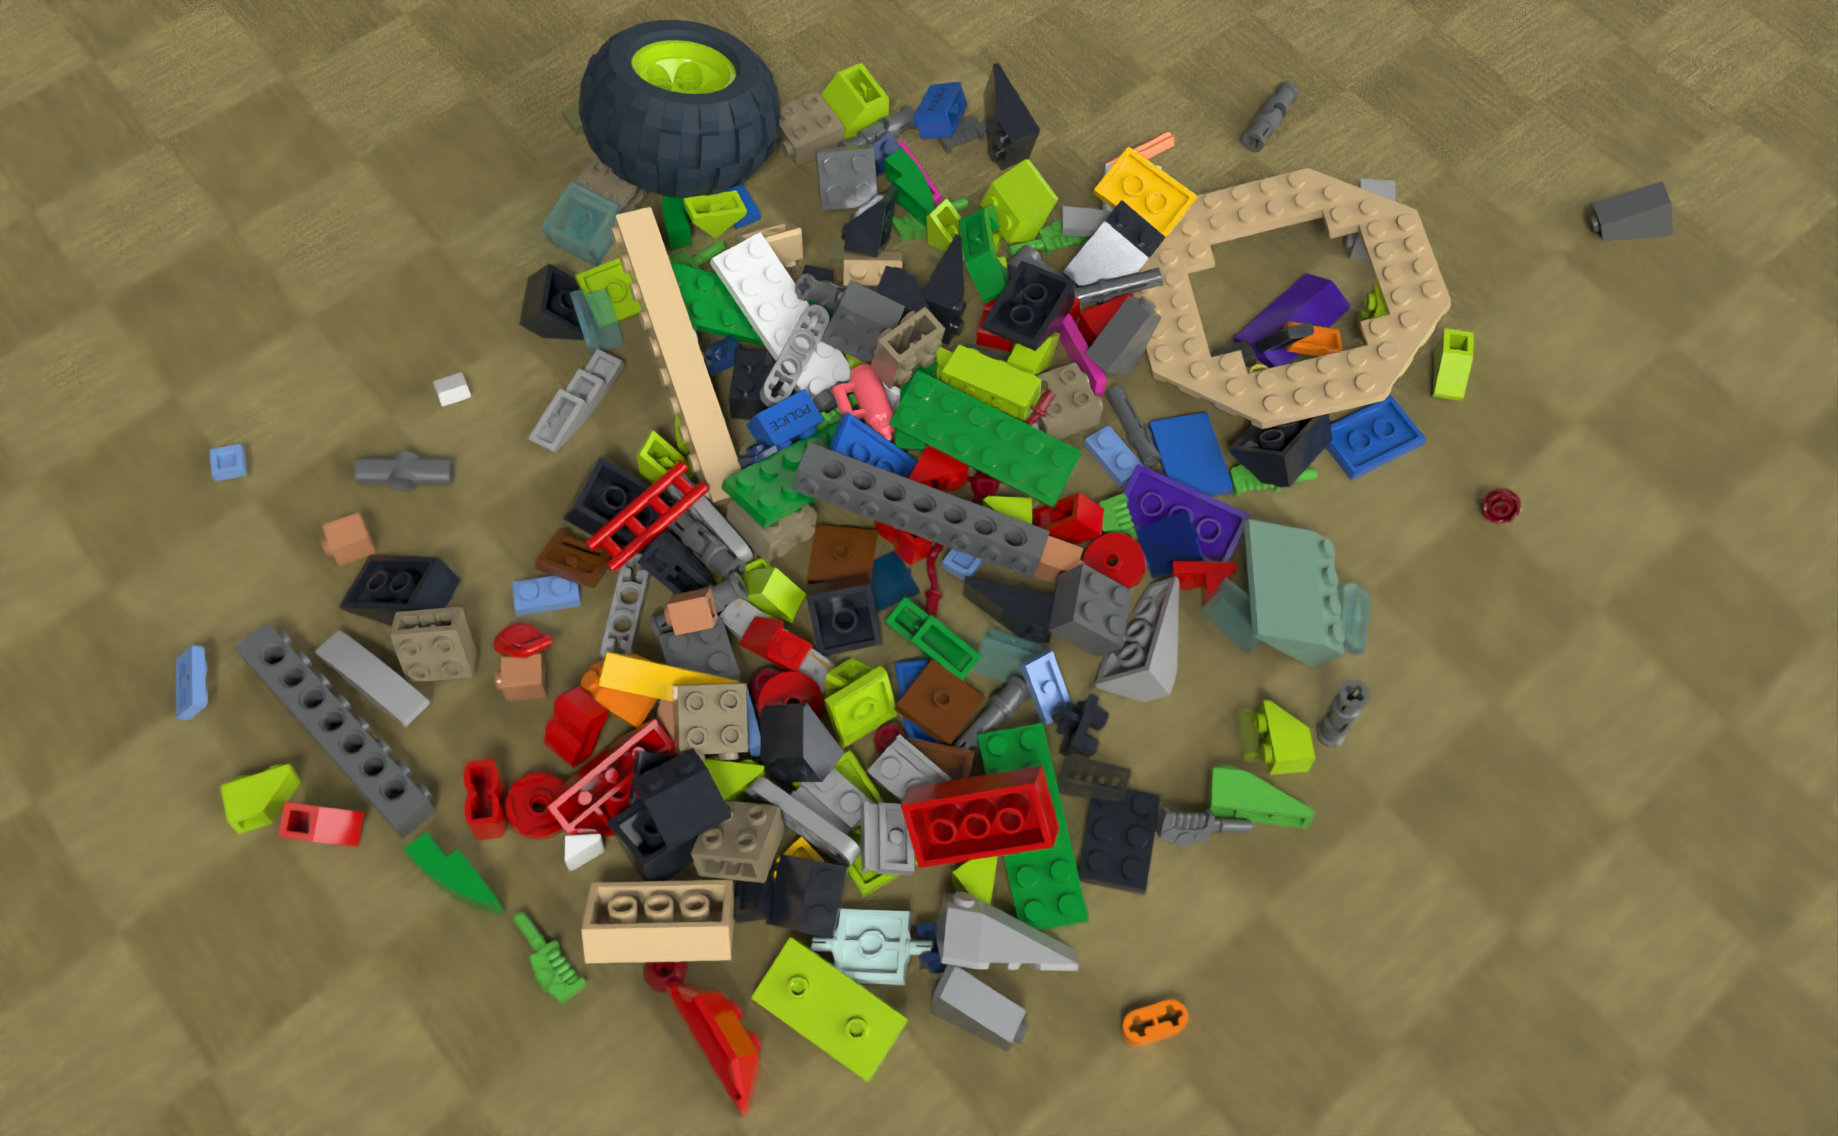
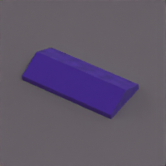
[1233,273,1351,369]
[1123,464,1251,562]

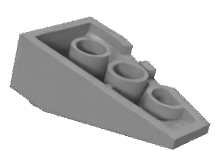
[1095,576,1179,702]
[935,892,1079,971]

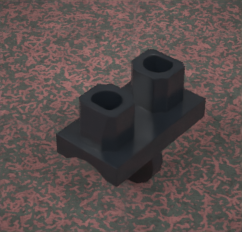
[1051,693,1110,758]

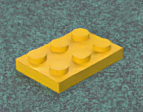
[1093,146,1198,243]

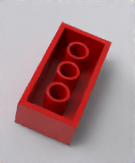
[900,765,1059,868]

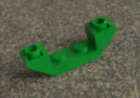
[958,204,1009,304]

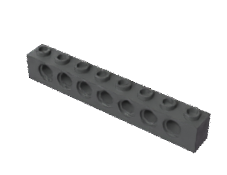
[792,442,1050,578]
[234,622,436,839]

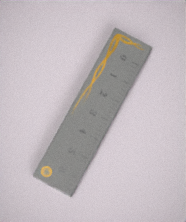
[718,598,838,695]

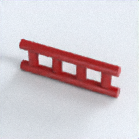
[585,460,710,573]

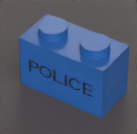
[914,82,968,139]
[746,389,824,453]

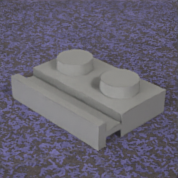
[867,734,951,802]
[791,768,874,835]
[861,801,914,876]

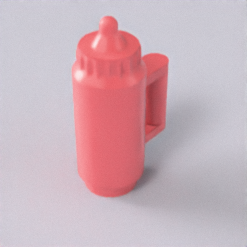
[832,364,896,441]

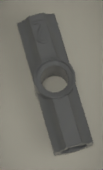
[354,451,455,492]

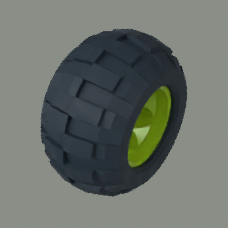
[579,20,781,198]

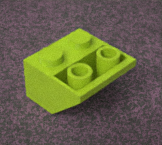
[821,63,889,140]

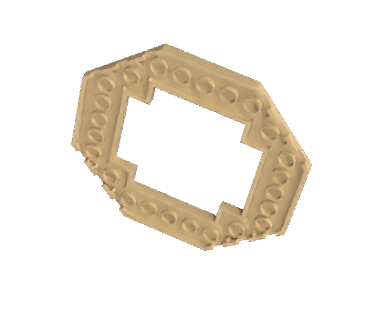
[1132,168,1451,429]

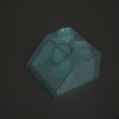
[541,181,621,266]

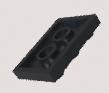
[1078,782,1161,895]

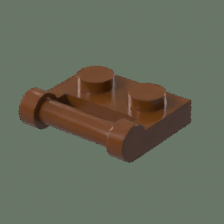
[535,528,613,589]

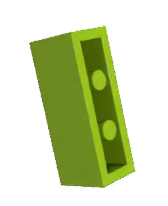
[942,345,1042,422]

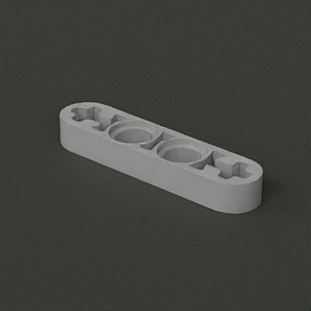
[760,305,830,407]
[667,474,753,564]
[600,554,651,661]
[746,776,861,867]

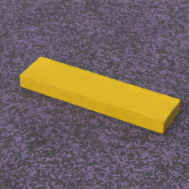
[598,651,739,702]

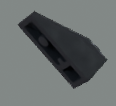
[637,531,728,616]
[963,575,1055,644]

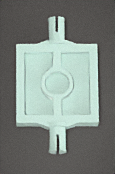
[812,909,933,985]

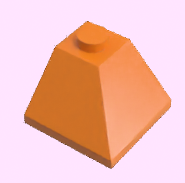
[578,653,657,728]

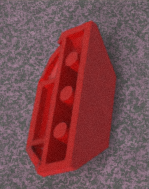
[545,719,674,837]
[665,982,763,1118]

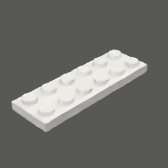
[710,232,853,401]

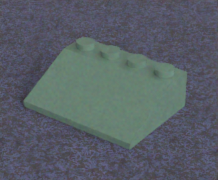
[1244,519,1345,667]

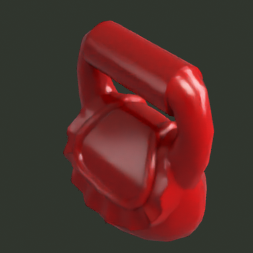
[493,622,553,659]

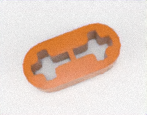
[1120,999,1189,1047]

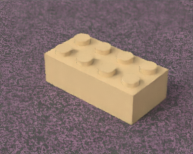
[581,880,734,964]

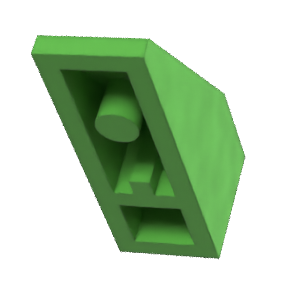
[1206,765,1314,829]

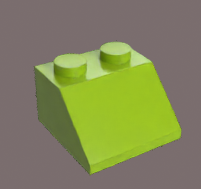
[980,159,1058,243]

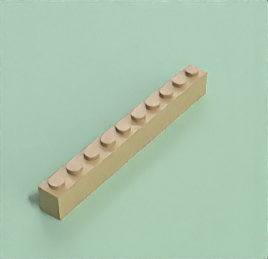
[610,207,741,508]

